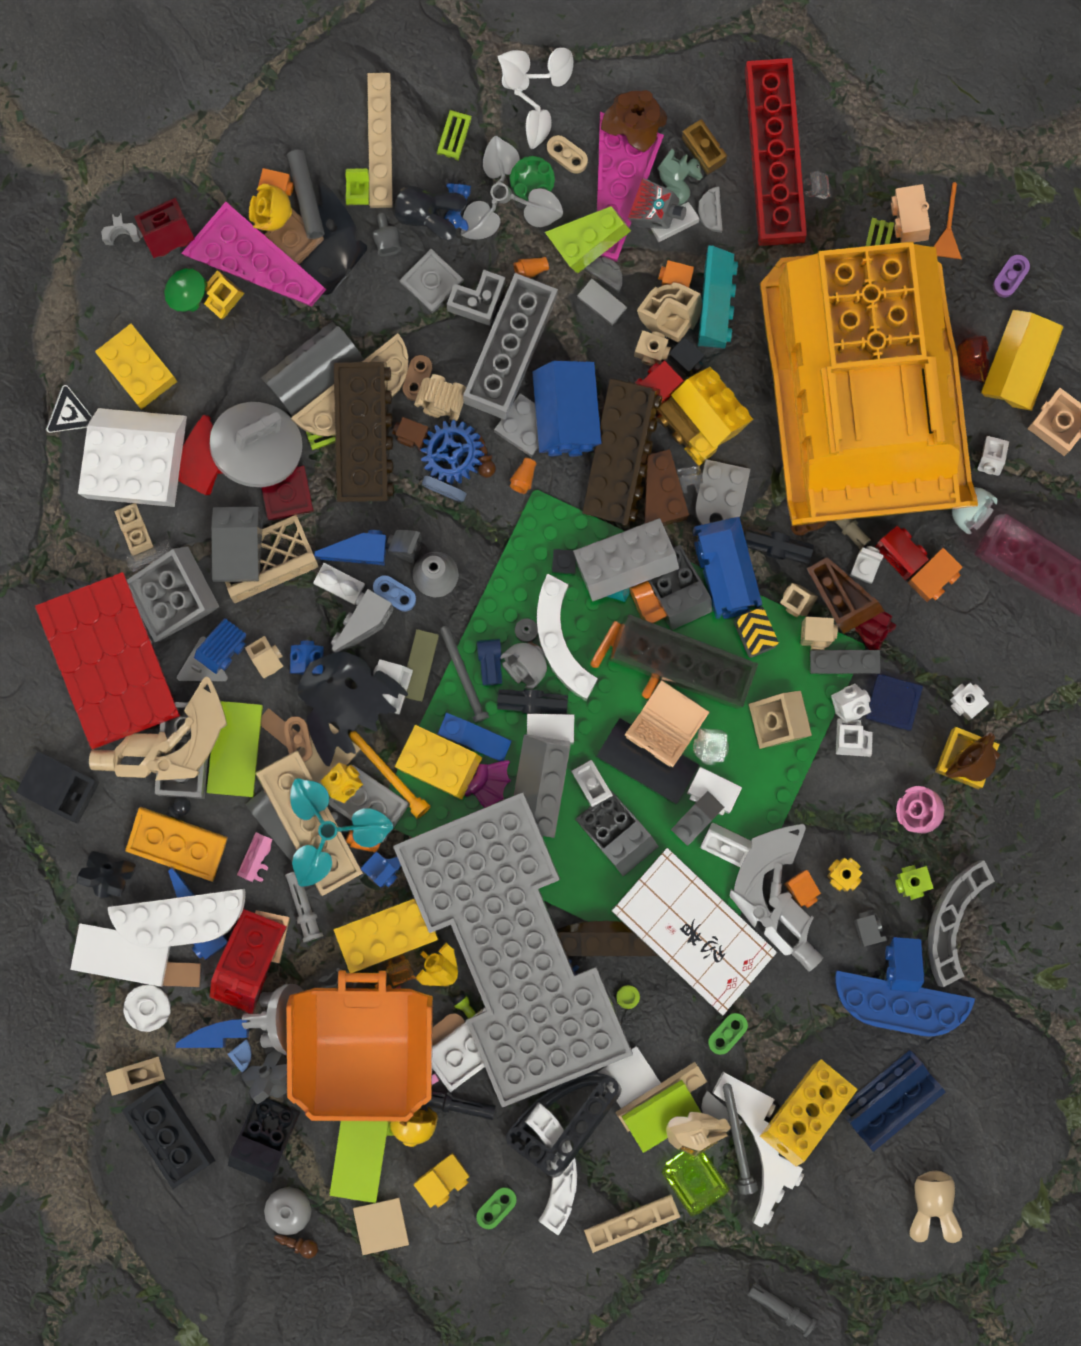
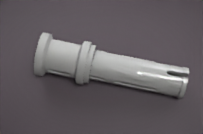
[285,872,323,943]

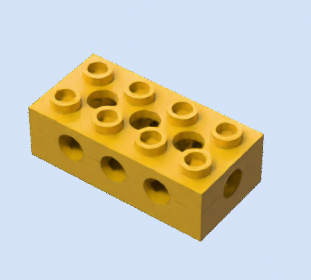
[760,1059,858,1167]

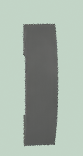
[245,790,297,861]

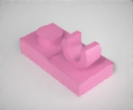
[237,833,272,882]

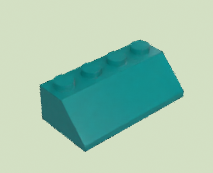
[698,246,738,348]

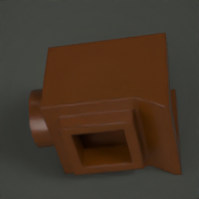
[392,417,429,452]

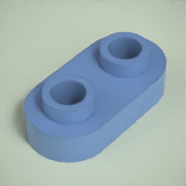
[373,576,416,612]

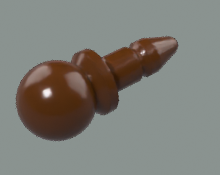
[476,434,496,478]
[274,1235,318,1259]

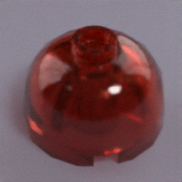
[956,336,989,382]

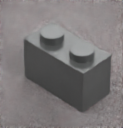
[671,791,725,846]

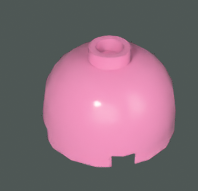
[896,786,945,833]

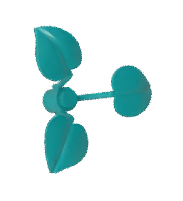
[290,778,393,887]

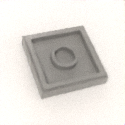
[399,249,464,313]

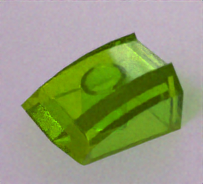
[661,1151,730,1216]

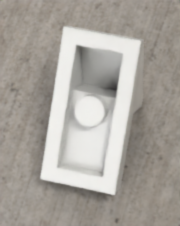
[571,760,613,807]

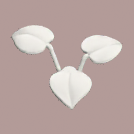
[498,47,573,149]

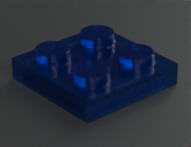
[865,674,923,731]

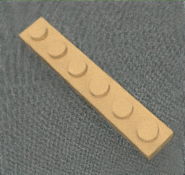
[367,73,393,208]

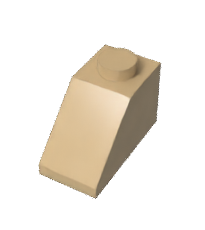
[106,1057,165,1096]

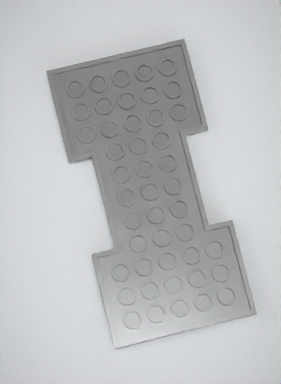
[393,792,633,1107]

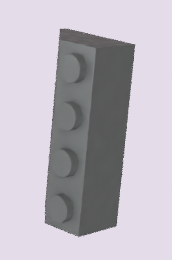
[514,734,570,838]

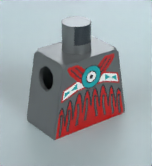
[628,178,687,229]

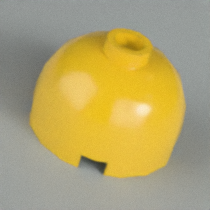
[249,184,292,231]
[390,1107,438,1147]

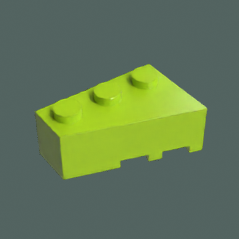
[545,206,631,273]

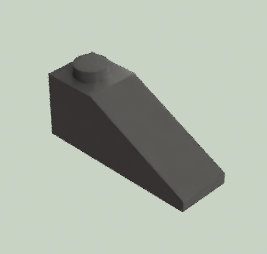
[386,530,423,564]

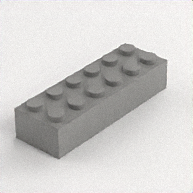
[463,273,558,420]

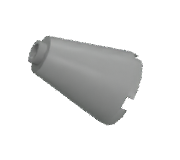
[413,552,459,598]

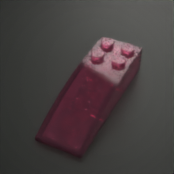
[974,514,1081,617]

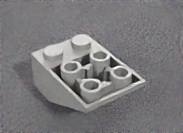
[331,589,394,653]

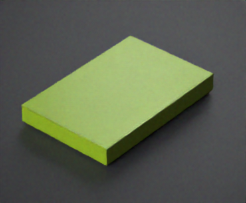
[621,1080,701,1153]

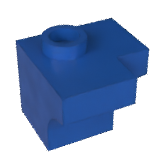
[361,852,402,888]

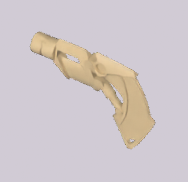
[89,677,227,781]

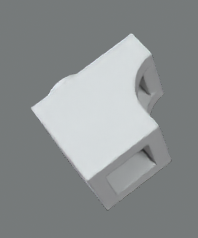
[836,719,872,757]

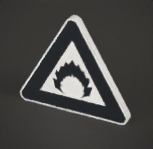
[46,385,92,433]

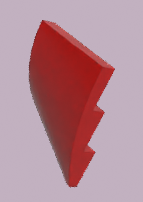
[178,415,223,495]

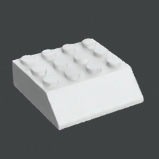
[78,408,187,507]

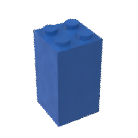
[532,361,601,457]

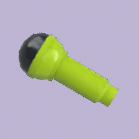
[453,993,476,1018]

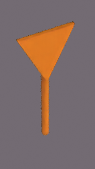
[934,182,962,260]

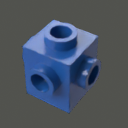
[290,641,324,675]

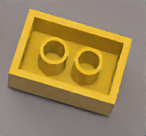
[95,324,177,410]
[671,367,753,448]
[395,725,482,800]

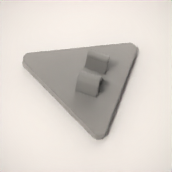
[177,637,228,681]

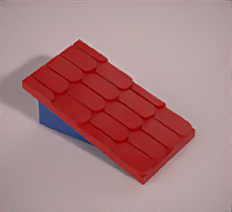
[35,572,180,750]

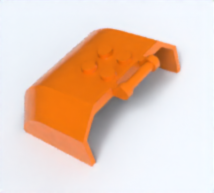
[286,970,433,1121]

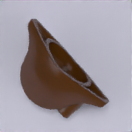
[945,732,1000,781]

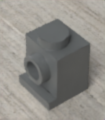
[854,910,887,947]

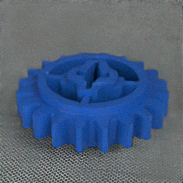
[421,420,484,484]

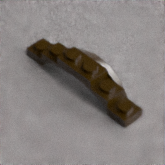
[556,921,659,956]

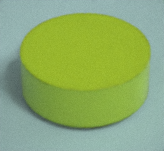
[616,985,640,1009]

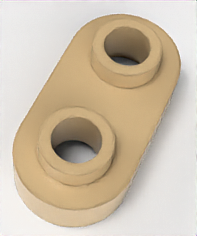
[547,135,588,173]

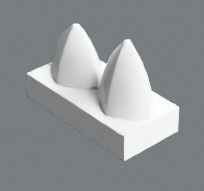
[313,563,365,605]

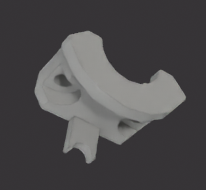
[101,213,143,246]

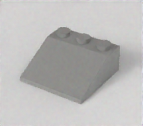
[127,547,219,642]

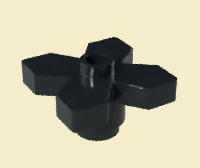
[76,851,136,898]

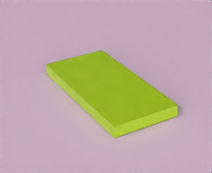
[207,701,263,798]
[329,1121,389,1203]

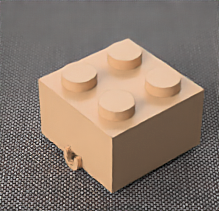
[891,184,930,243]
[1028,388,1081,456]

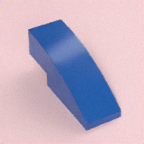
[176,1019,249,1048]

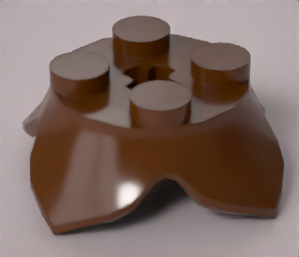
[601,90,667,152]

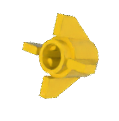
[415,943,458,986]

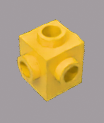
[321,762,363,803]
[827,858,862,892]

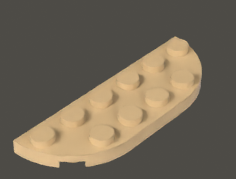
[291,334,408,436]

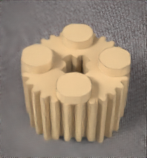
[414,374,466,421]

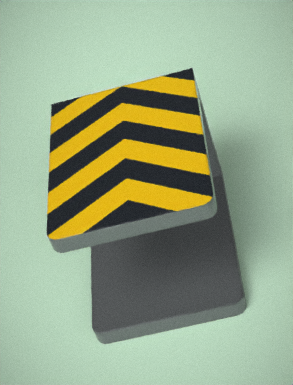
[734,607,779,658]

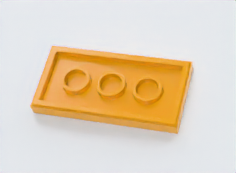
[125,807,228,882]

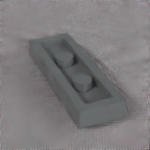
[810,650,880,674]

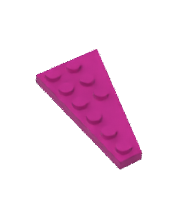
[597,112,664,262]
[181,202,326,307]

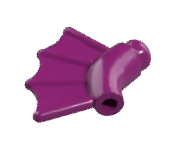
[464,760,511,808]

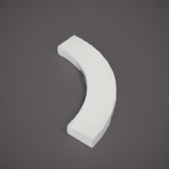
[525,1103,577,1235]

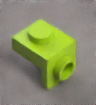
[346,168,369,205]

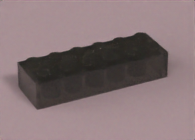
[608,614,758,709]

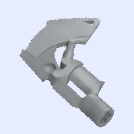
[730,824,824,972]

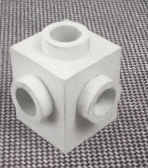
[950,683,989,721]
[831,684,871,724]

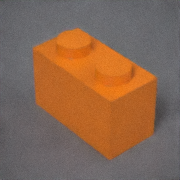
[908,548,963,602]

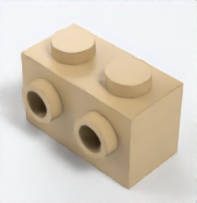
[801,617,838,650]

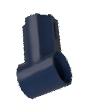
[477,639,502,686]

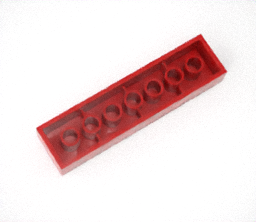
[745,58,807,246]

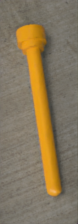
[349,731,431,819]

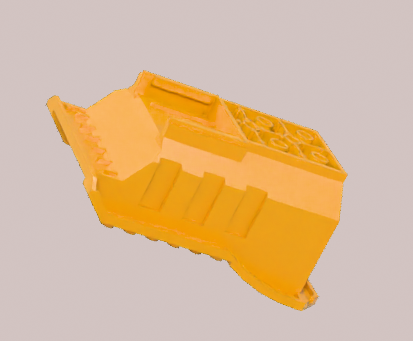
[760,242,978,526]

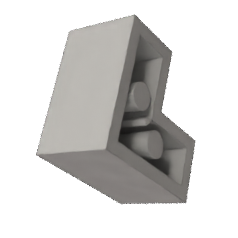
[447,270,506,326]

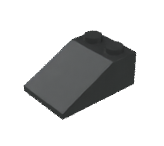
[211,507,263,582]

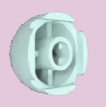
[952,487,997,534]

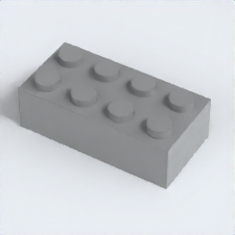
[573,518,679,601]
[155,702,208,799]

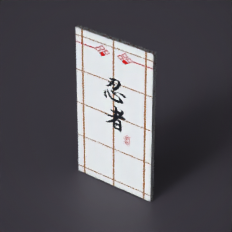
[611,848,777,1016]

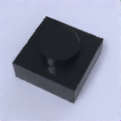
[552,549,576,575]

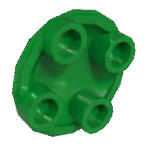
[510,156,555,201]
[164,268,207,312]

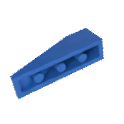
[168,868,229,960]

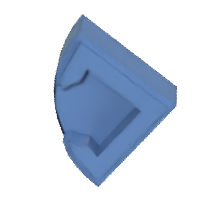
[228,1039,252,1072]

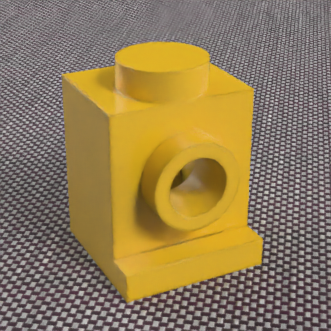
[684,432,718,466]

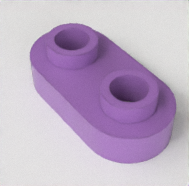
[993,255,1030,298]

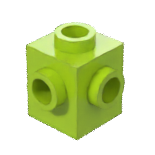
[895,865,934,900]

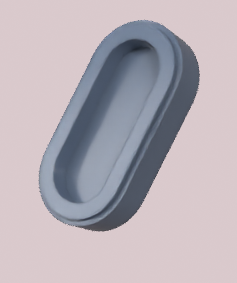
[422,476,467,502]

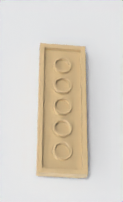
[255,750,363,896]

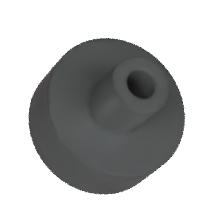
[515,619,538,643]

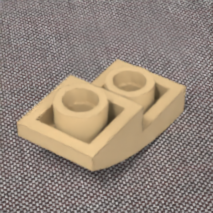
[114,503,154,556]

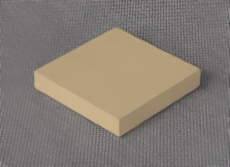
[353,1198,409,1255]

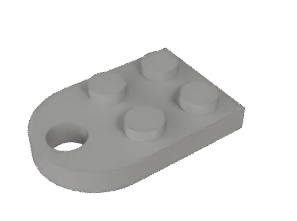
[695,459,750,525]

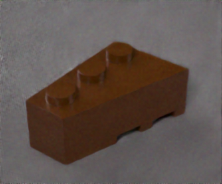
[644,449,689,526]
[807,557,885,633]

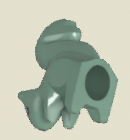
[657,149,703,205]

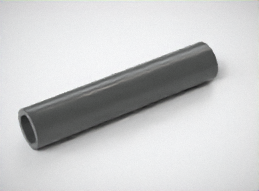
[287,149,325,239]

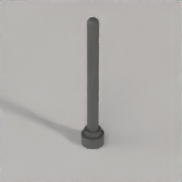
[723,1083,758,1195]

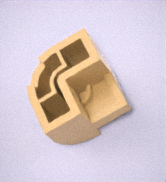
[637,282,702,342]

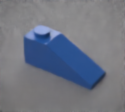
[314,530,387,566]
[438,713,512,762]

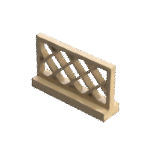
[225,515,319,603]

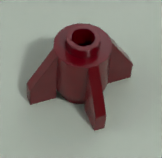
[855,611,897,650]

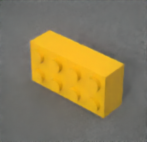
[334,898,439,973]

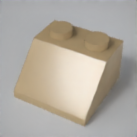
[749,691,812,749]

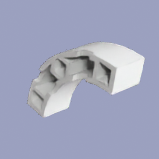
[537,574,598,701]

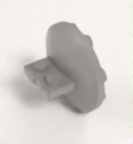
[210,402,302,487]

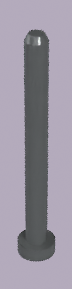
[441,626,489,723]

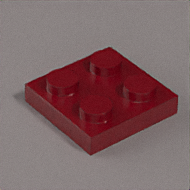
[262,466,314,521]

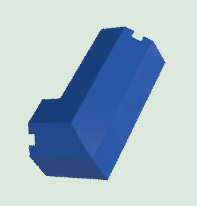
[693,517,762,619]

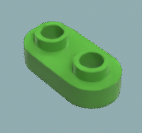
[708,1013,748,1055]
[477,1187,516,1229]

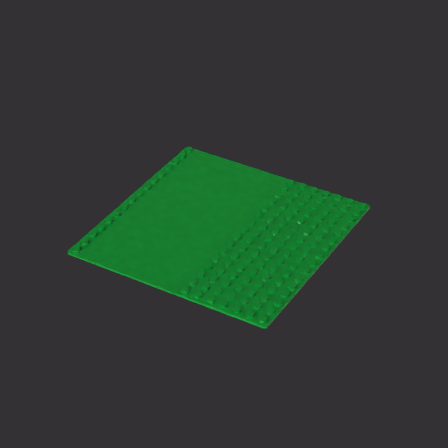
[389,490,865,922]

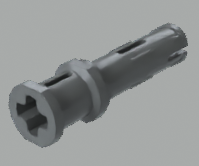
[747,1283,817,1337]

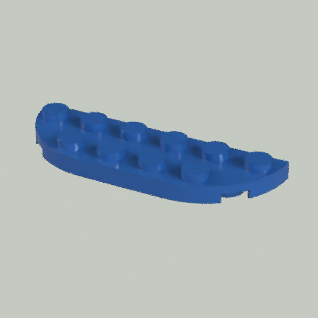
[835,971,975,1036]

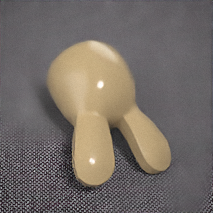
[910,1170,962,1243]

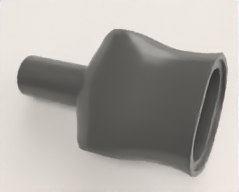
[372,213,401,257]

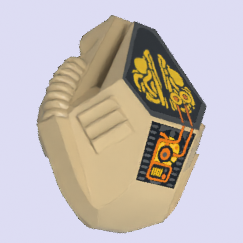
[666,1112,731,1156]

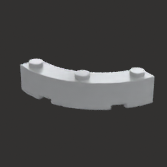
[928,860,995,987]

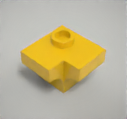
[204,270,245,319]

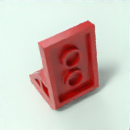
[210,909,287,1014]

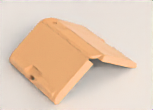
[625,680,709,767]

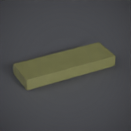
[405,630,439,702]

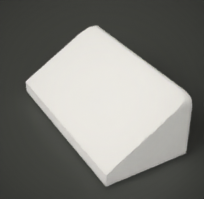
[651,202,699,242]
[700,823,752,868]

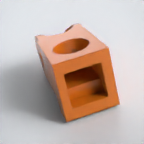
[629,581,666,627]

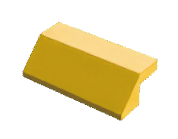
[981,310,1063,411]

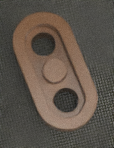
[403,355,433,401]
[284,717,313,763]

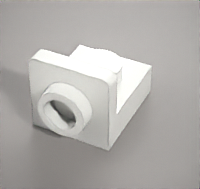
[978,436,1009,476]
[850,546,883,584]

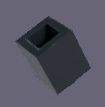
[668,337,704,377]

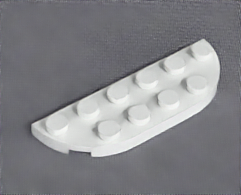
[108,889,245,948]

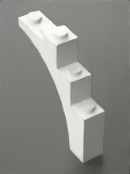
[712,1072,804,1227]

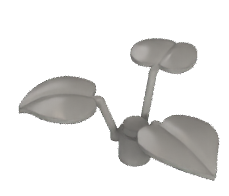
[461,136,563,240]

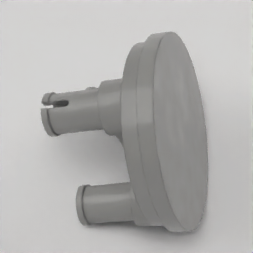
[242,984,303,1055]

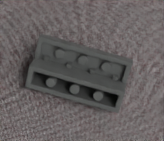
[261,322,364,416]

